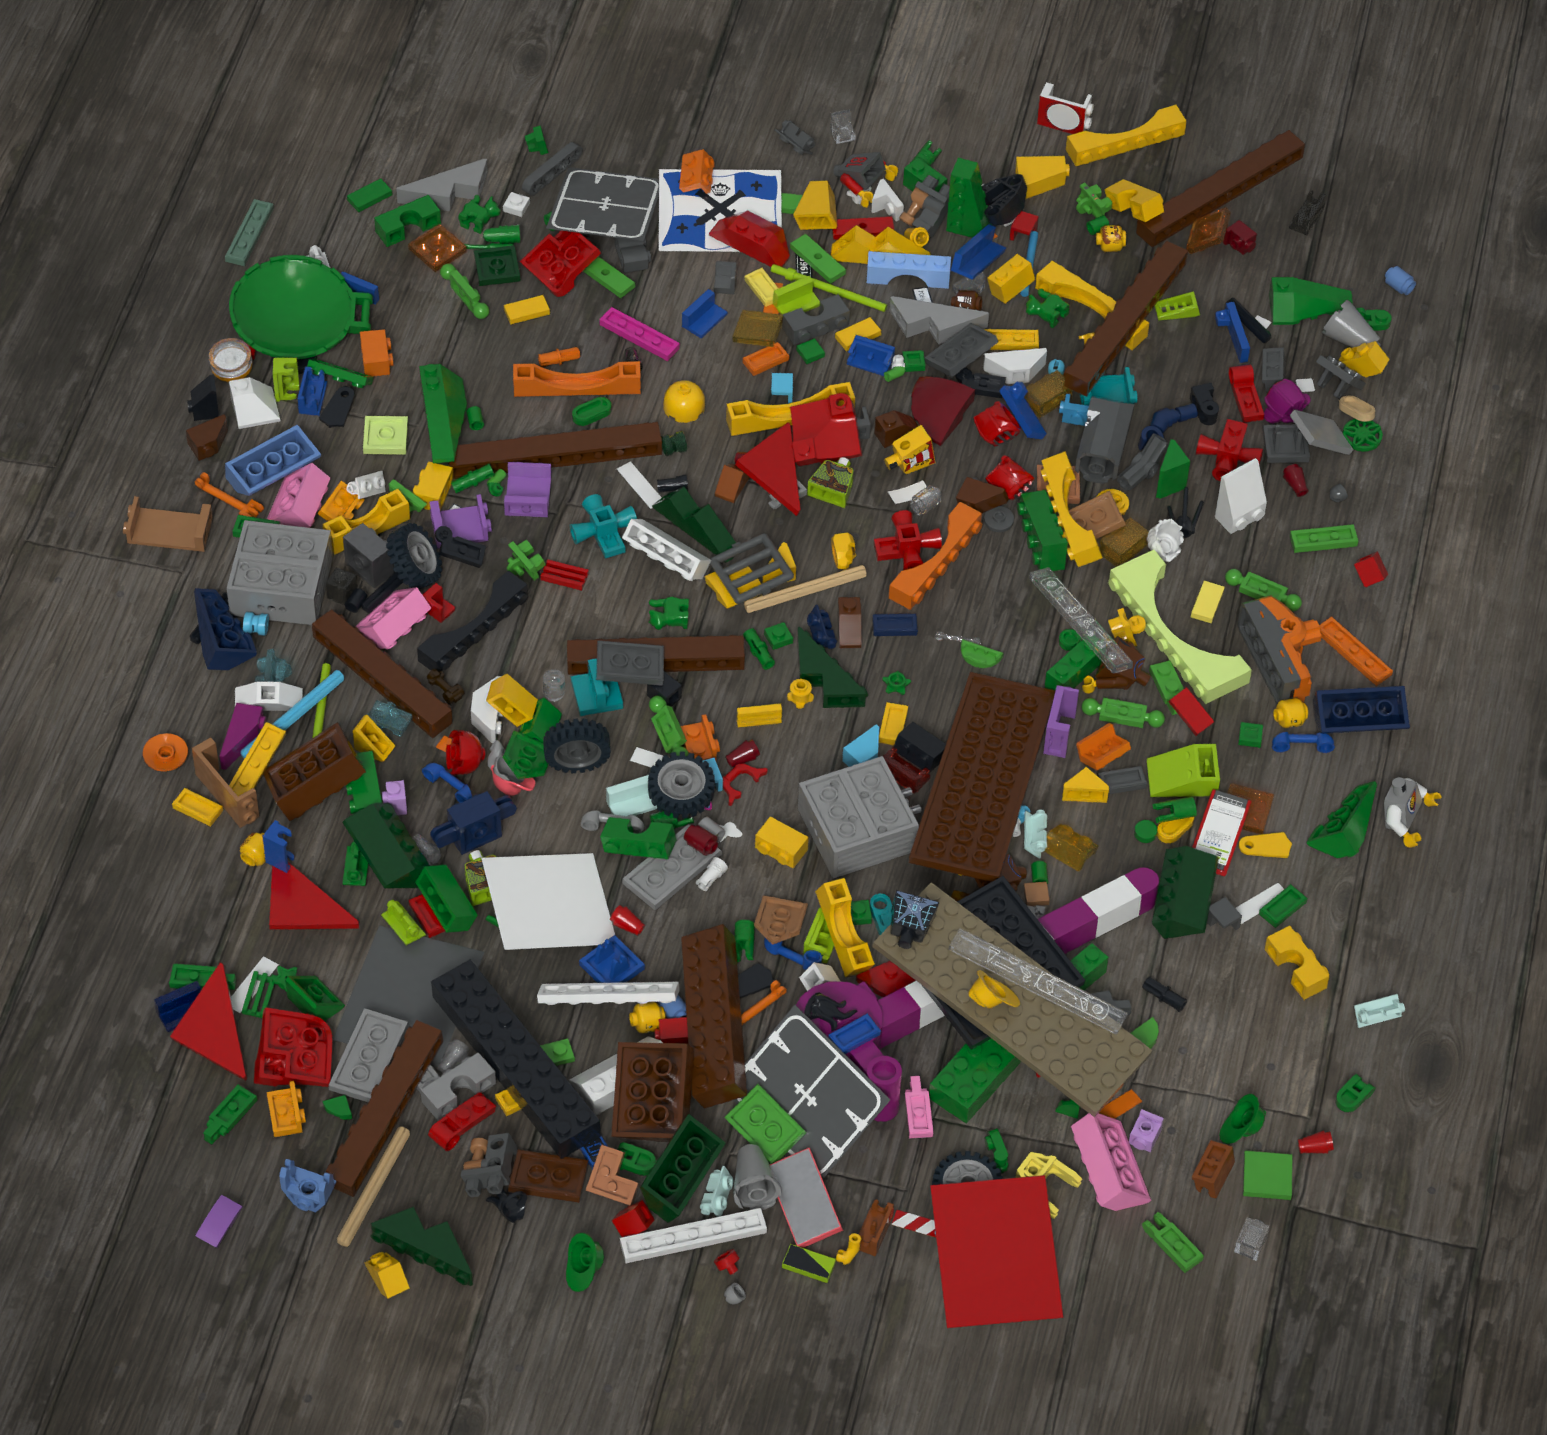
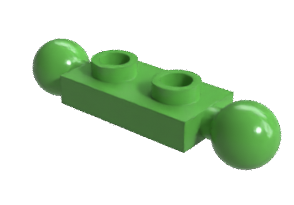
[440,264,489,319]
[1225,569,1302,611]
[649,696,689,756]
[1081,698,1165,728]

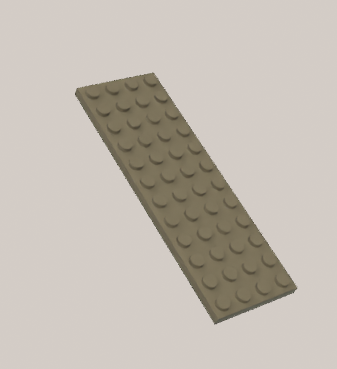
[872,882,1153,1117]

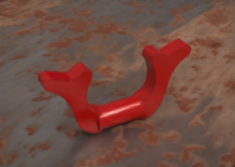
[723,764,768,806]

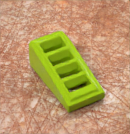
[1155,291,1200,321]

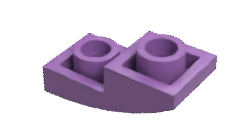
[195,1195,243,1248]

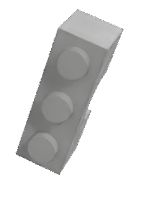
[421,1052,496,1121]

